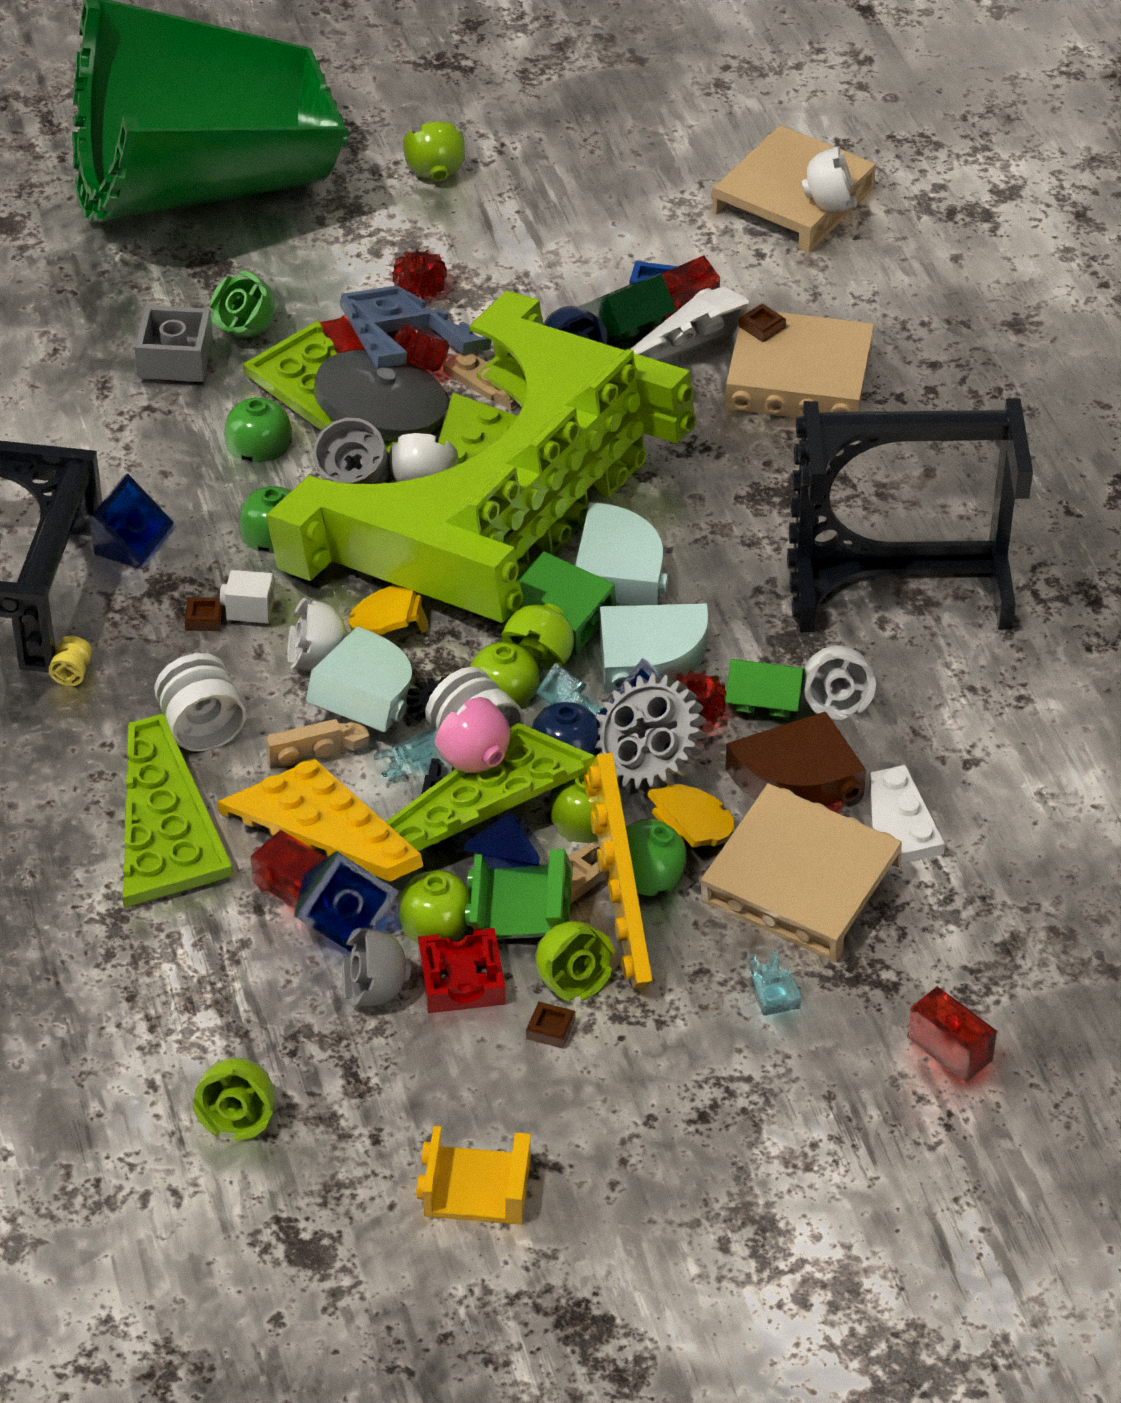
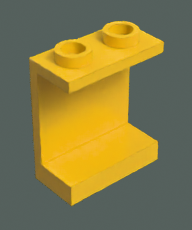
[416,1126,531,1225]

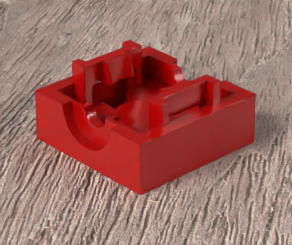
[418,928,506,1013]

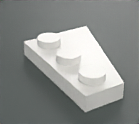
[869,765,945,866]

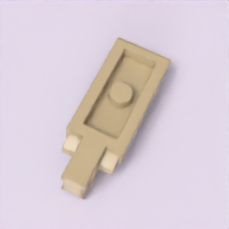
[266,719,369,769]

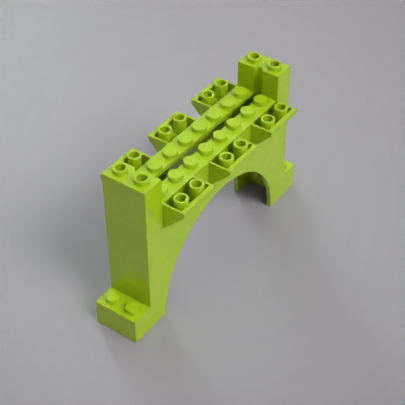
[266,290,696,623]

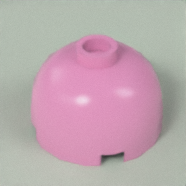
[435,697,511,773]

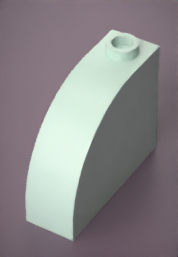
[575,502,668,606]
[600,603,708,693]
[306,626,412,732]

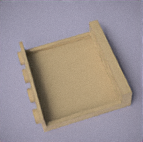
[711,125,876,253]
[725,308,874,418]
[701,783,902,962]

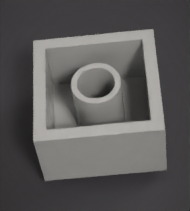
[135,305,213,382]

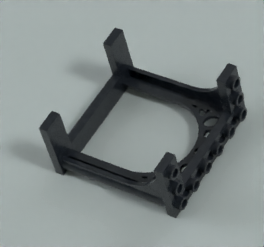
[787,398,1033,633]
[0,440,106,673]

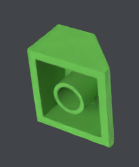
[725,659,804,718]

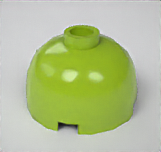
[403,121,465,181]
[501,603,574,671]
[470,642,540,709]
[549,773,623,843]
[398,870,472,943]
[535,921,615,1001]
[193,1057,275,1141]

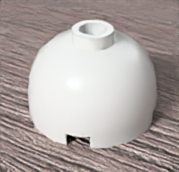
[802,146,857,212]
[389,433,459,482]
[287,598,349,671]
[802,645,876,720]

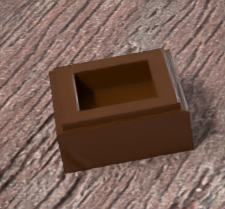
[739,304,786,342]
[184,597,224,631]
[526,1001,576,1049]

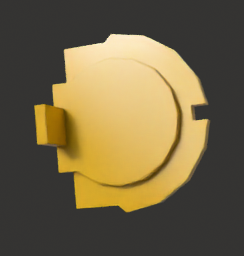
[348,585,429,635]
[647,784,734,847]

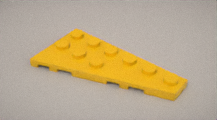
[584,752,653,989]
[217,759,423,882]

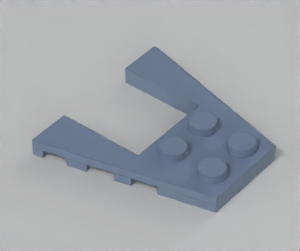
[340,285,492,369]

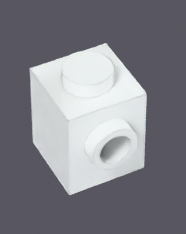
[220,570,275,623]

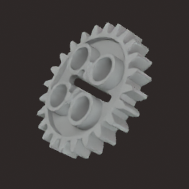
[595,674,707,793]

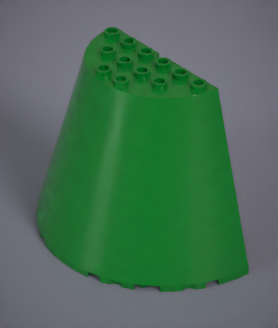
[72,0,349,222]

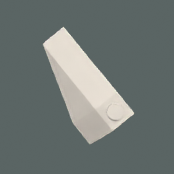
[630,286,749,361]

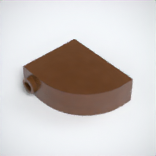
[725,711,866,807]

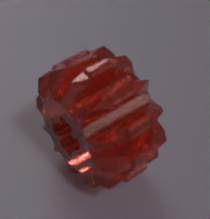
[392,249,447,300]
[394,324,450,372]
[666,668,726,730]

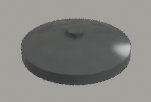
[313,350,447,441]

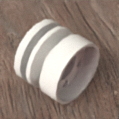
[154,653,246,751]
[425,666,524,732]

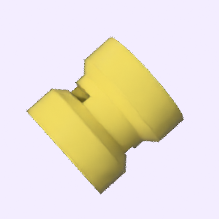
[49,635,93,686]

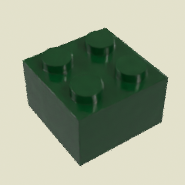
[580,274,677,344]

